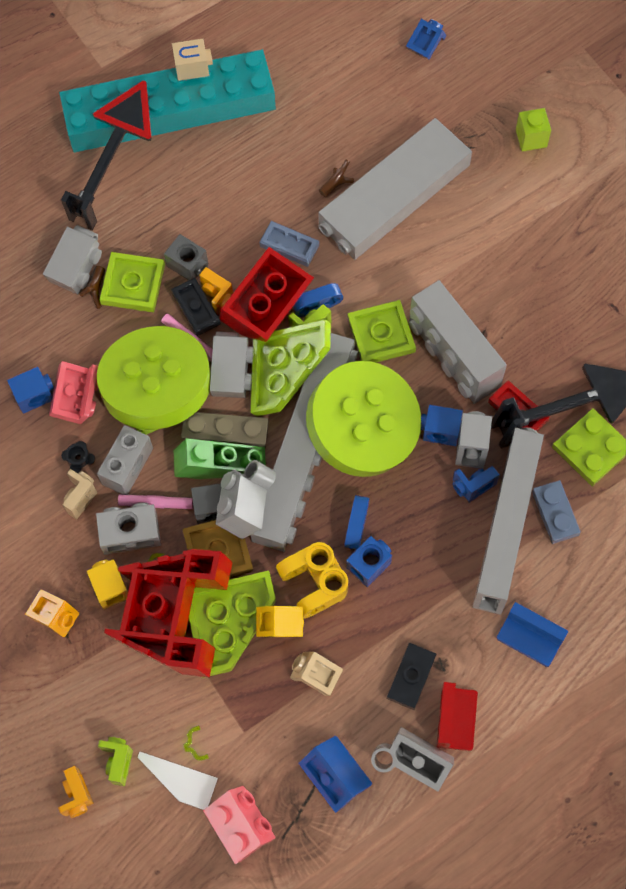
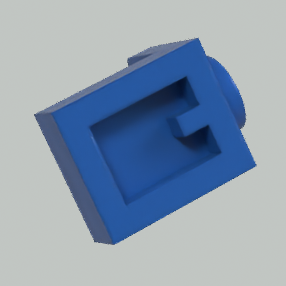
[406,18,447,60]
[452,466,499,503]

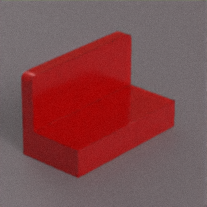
[436,682,478,751]

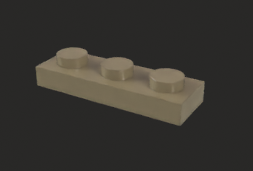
[181,412,269,449]

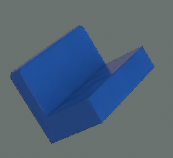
[497,602,568,667]
[298,736,372,813]

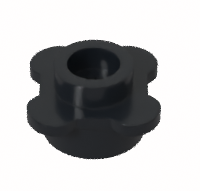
[61,441,95,473]

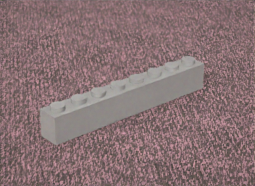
[251,333,358,552]

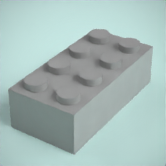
[409,280,507,404]

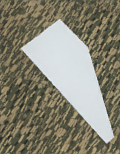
[138,752,218,810]

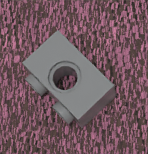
[455,411,492,468]
[97,425,153,495]
[96,503,161,555]

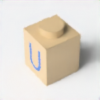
[172,39,213,81]

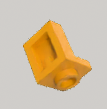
[199,267,234,315]
[25,589,79,637]
[58,766,94,818]

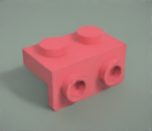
[49,361,98,424]
[203,786,275,864]

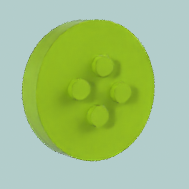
[97,326,211,430]
[306,361,421,477]

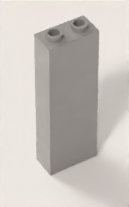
[318,118,472,260]
[472,427,544,615]

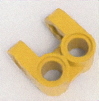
[275,542,348,618]

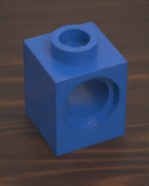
[7,367,54,414]
[421,405,463,446]
[346,536,392,587]

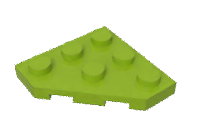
[251,319,331,416]
[189,571,276,678]

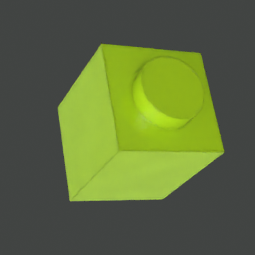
[516,108,551,152]

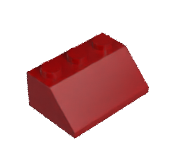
[220,247,314,342]

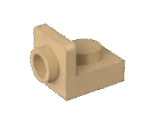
[62,469,97,520]
[290,652,343,696]

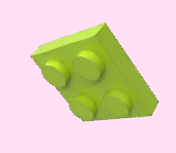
[100,252,165,313]
[347,300,416,363]
[552,408,626,487]

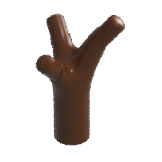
[319,159,354,198]
[79,266,105,309]

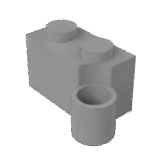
[43,225,102,295]
[210,331,254,398]
[216,460,276,539]
[371,727,454,791]

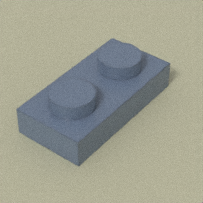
[532,480,581,544]

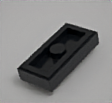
[171,278,221,336]
[387,642,437,710]

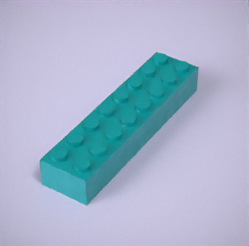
[59,49,276,153]

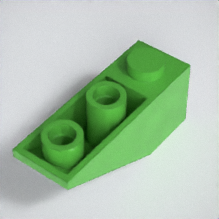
[173,438,266,479]

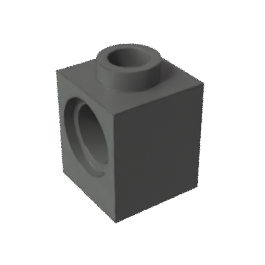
[164,234,208,280]
[191,483,221,524]

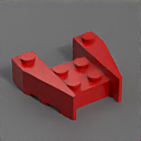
[104,549,232,678]

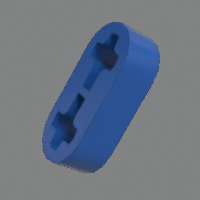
[292,283,344,317]
[344,495,370,550]

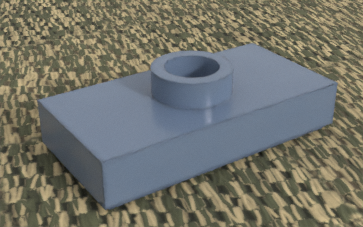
[259,221,320,267]

